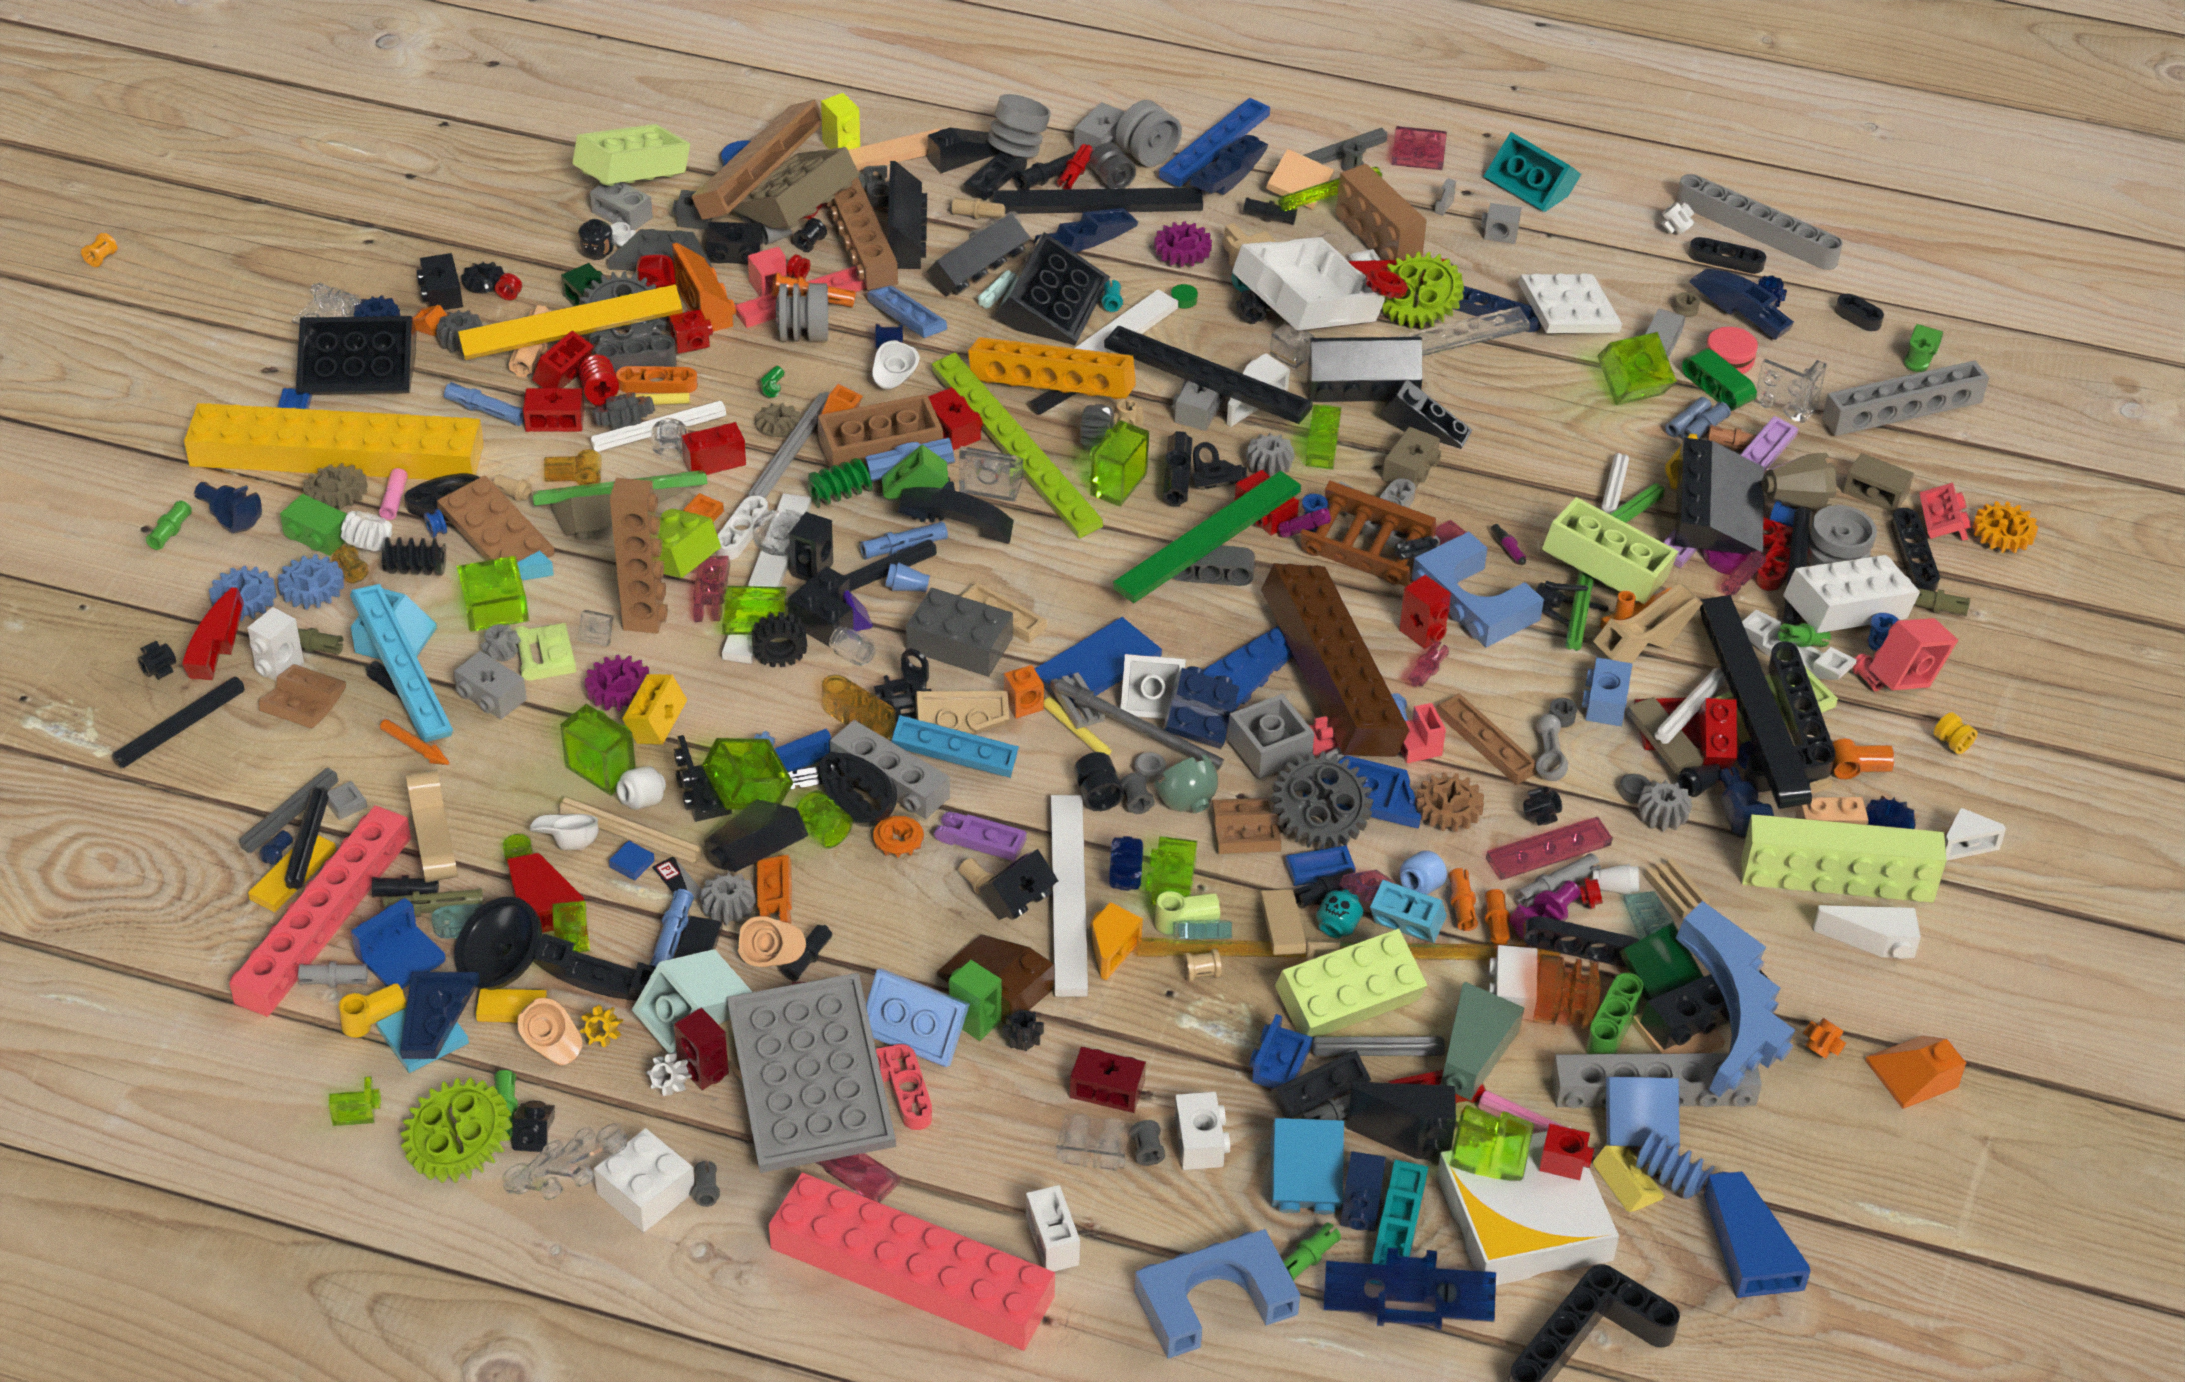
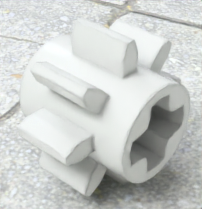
[1661,202,1695,235]
[647,1053,692,1096]

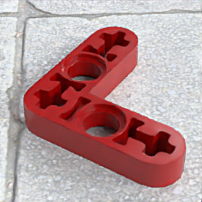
[1755,517,1793,591]

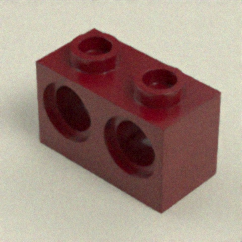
[674,1007,729,1091]

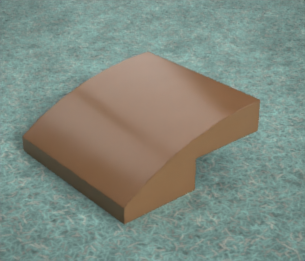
[259,664,346,729]
[1212,798,1281,854]

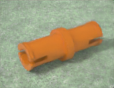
[1448,868,1478,931]

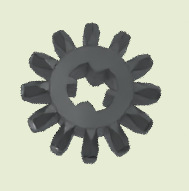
[436,309,483,354]
[1080,404,1115,452]

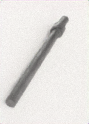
[1054,679,1224,770]

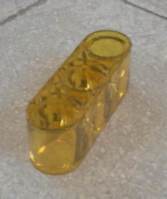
[822,674,895,741]

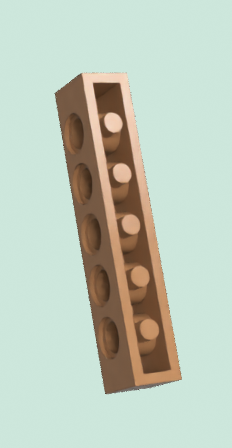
[825,177,899,290]
[610,478,668,634]

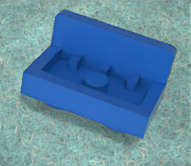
[1249,1014,1313,1089]

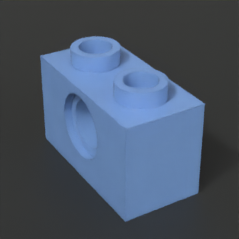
[1582,657,1633,727]

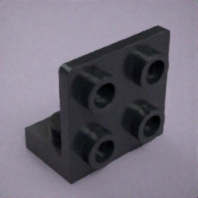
[673,735,732,822]

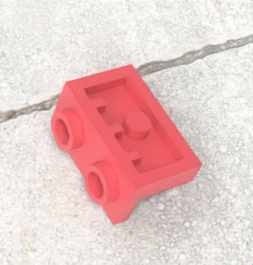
[1919,482,1971,541]

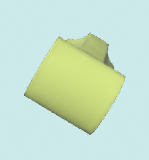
[1154,891,1221,934]

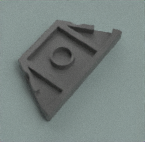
[608,229,712,271]

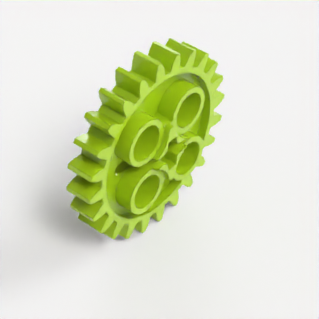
[1382,251,1464,329]
[400,1077,513,1183]

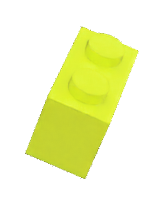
[821,93,860,150]

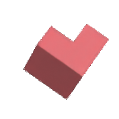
[748,246,786,297]
[1400,703,1446,763]

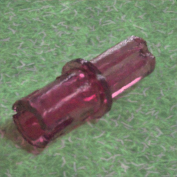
[1408,641,1449,688]

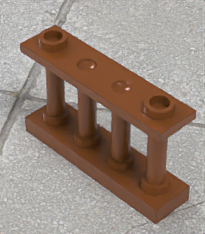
[1300,480,1436,587]

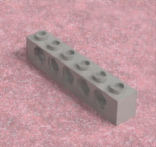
[1822,360,1989,436]
[1551,1053,1762,1109]

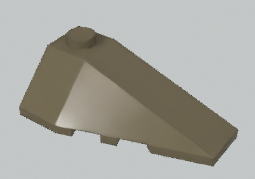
[552,487,681,540]

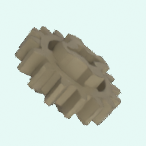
[303,463,368,510]

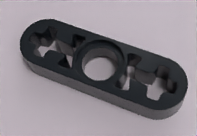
[1688,237,1766,274]

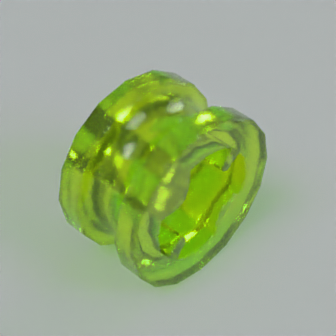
[503,834,533,861]

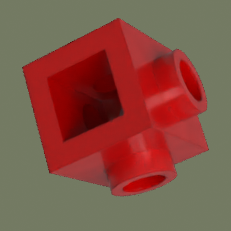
[669,309,713,354]

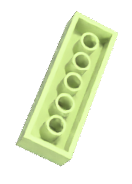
[1741,814,1947,903]

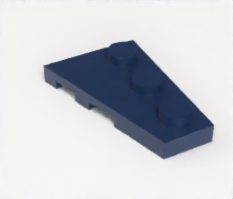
[400,972,480,1059]

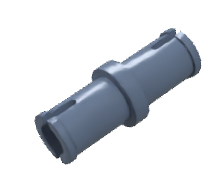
[1680,402,1731,439]

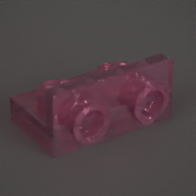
[1391,126,1447,170]

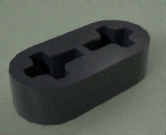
[1835,293,1884,331]

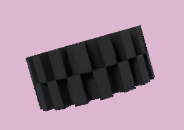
[751,612,808,667]

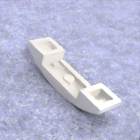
[1742,609,1856,680]

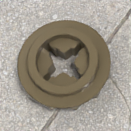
[756,403,801,437]

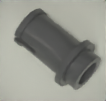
[692,1161,720,1207]

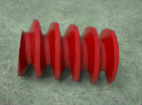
[577,354,619,406]

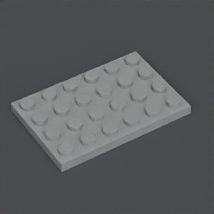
[727,973,896,1173]

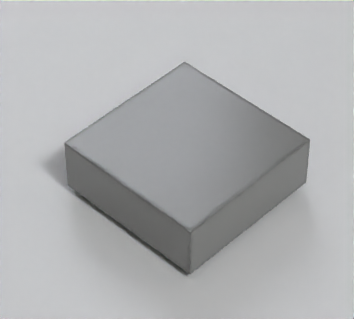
[327,781,367,820]

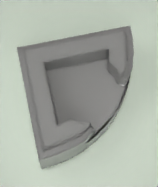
[1434,178,1456,216]

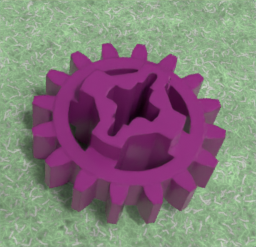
[1154,221,1212,267]
[585,655,650,712]

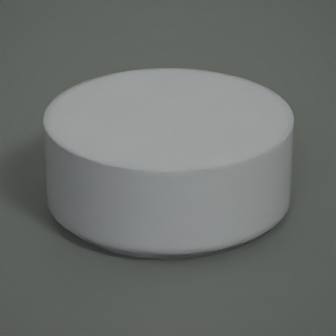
[1135,752,1166,782]

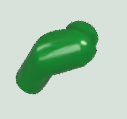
[759,365,785,398]

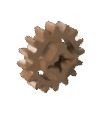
[1416,772,1484,832]

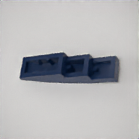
[1033,208,1139,252]

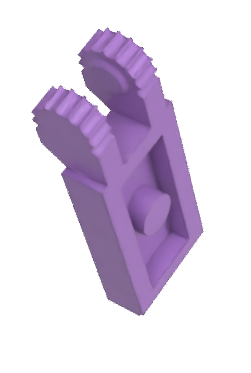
[934,811,1027,861]

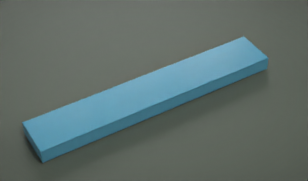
[350,584,453,742]

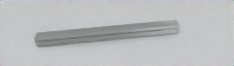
[748,392,830,499]

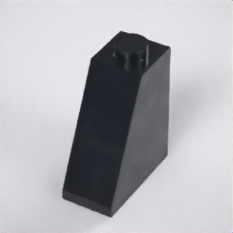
[704,799,808,872]

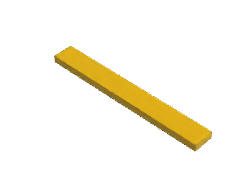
[458,284,683,360]

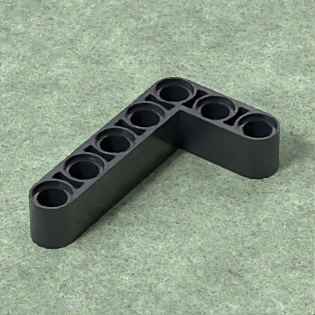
[1744,641,1836,792]
[1508,1264,1680,1382]

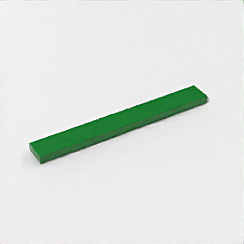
[1113,470,1301,604]

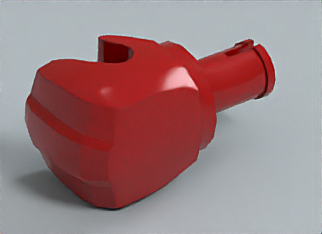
[636,255,676,322]

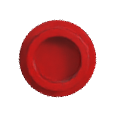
[1579,877,1603,909]

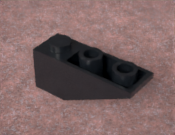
[1380,379,1472,449]

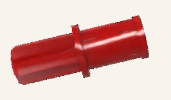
[1056,144,1094,189]

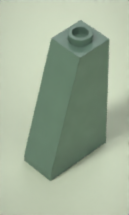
[1441,982,1525,1100]

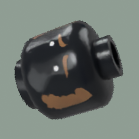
[578,219,614,260]

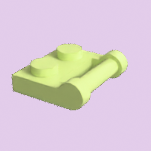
[514,623,576,680]

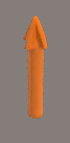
[380,719,449,765]

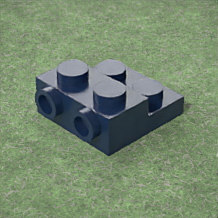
[1164,666,1239,749]

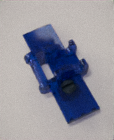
[1323,1247,1496,1330]

